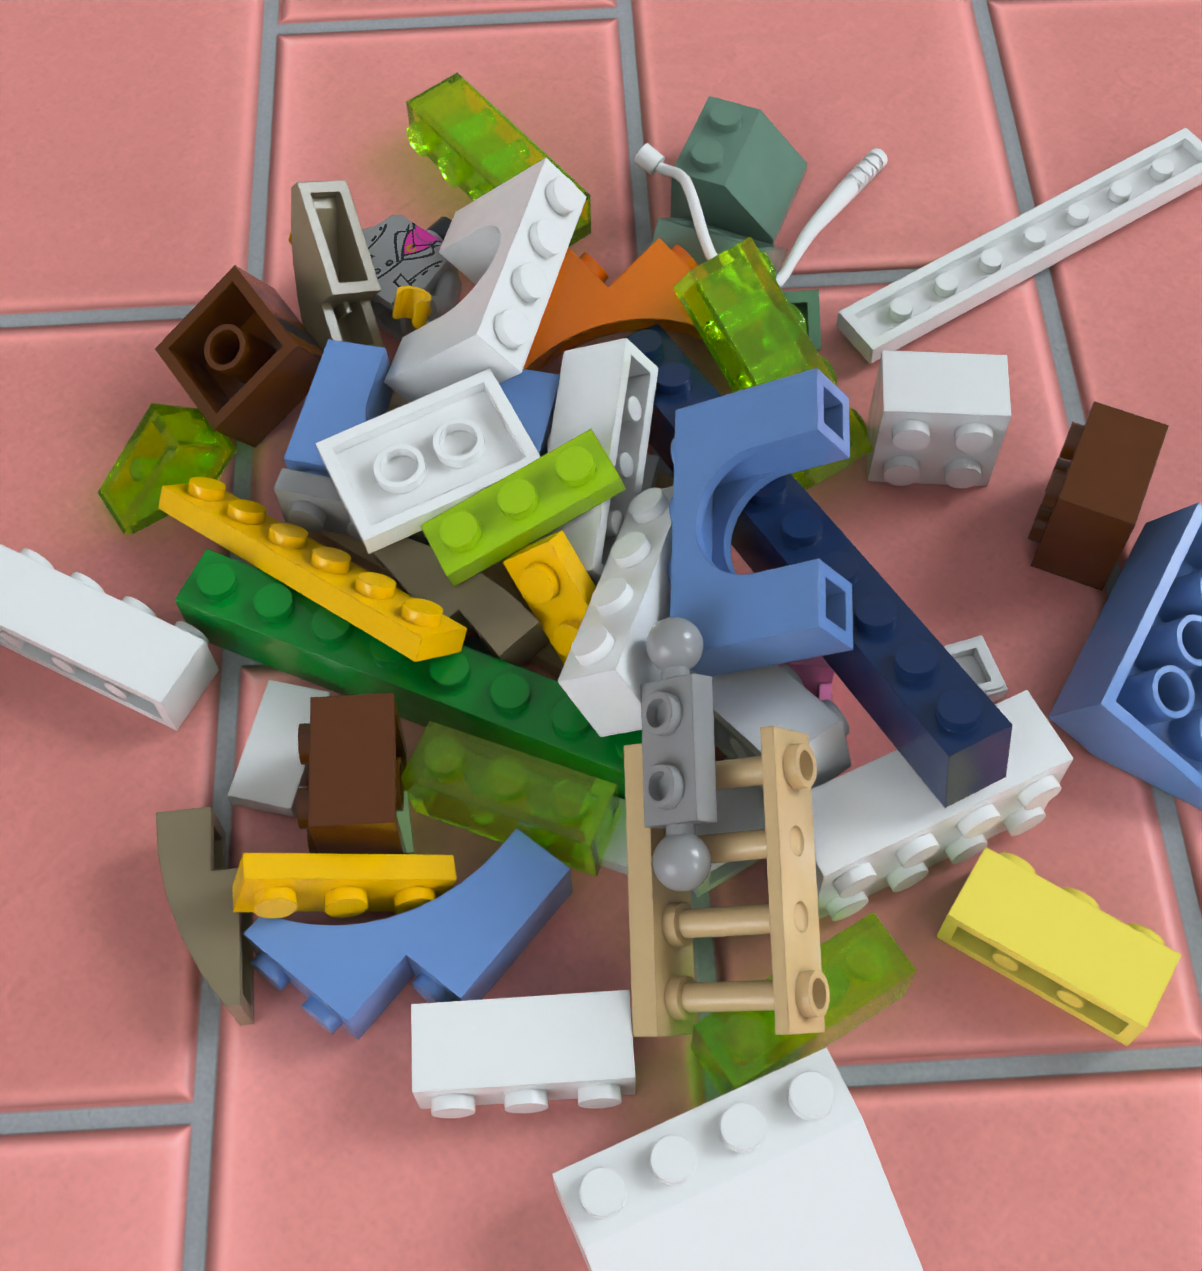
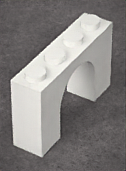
[384,158,586,403]

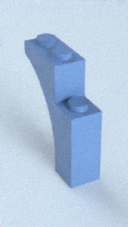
[244,828,573,1040]

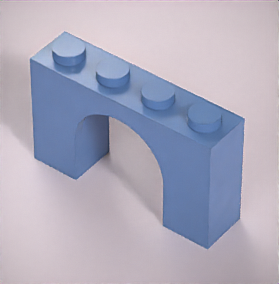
[284,339,560,477]
[667,368,853,677]

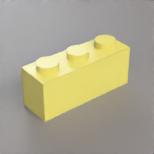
[936,846,1182,1046]

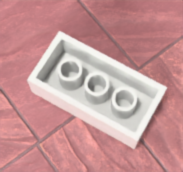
[811,690,1074,921]

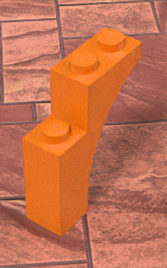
[523,238,743,371]

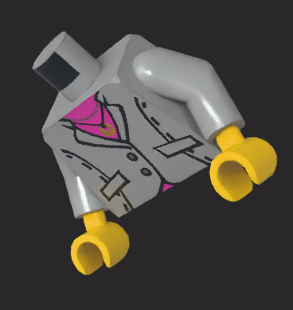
[288,215,462,342]

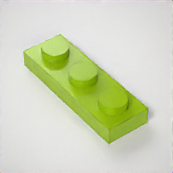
[420,429,626,587]

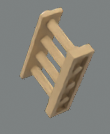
[624,726,830,1037]

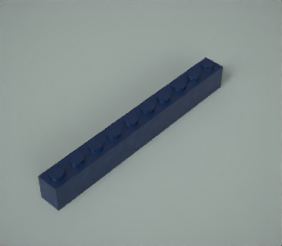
[622,324,1013,808]

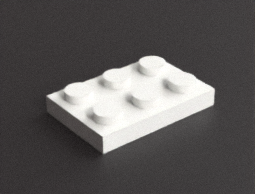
[315,368,541,554]

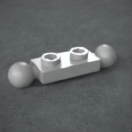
[641,617,718,892]

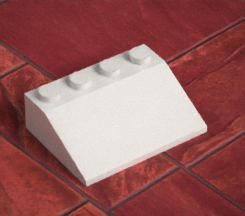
[552,1047,923,1271]

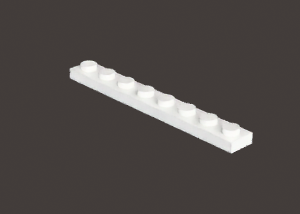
[836,127,1202,364]

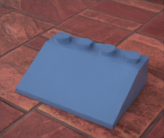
[1048,502,1202,810]

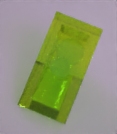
[97,403,237,534]

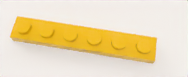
[158,477,467,662]

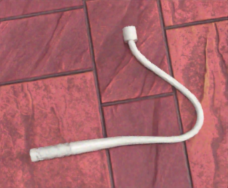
[634,143,888,294]

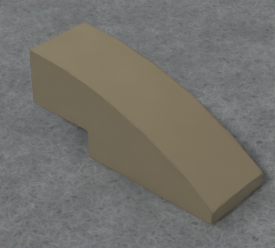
[291,180,385,351]
[372,538,550,667]
[156,807,254,1026]

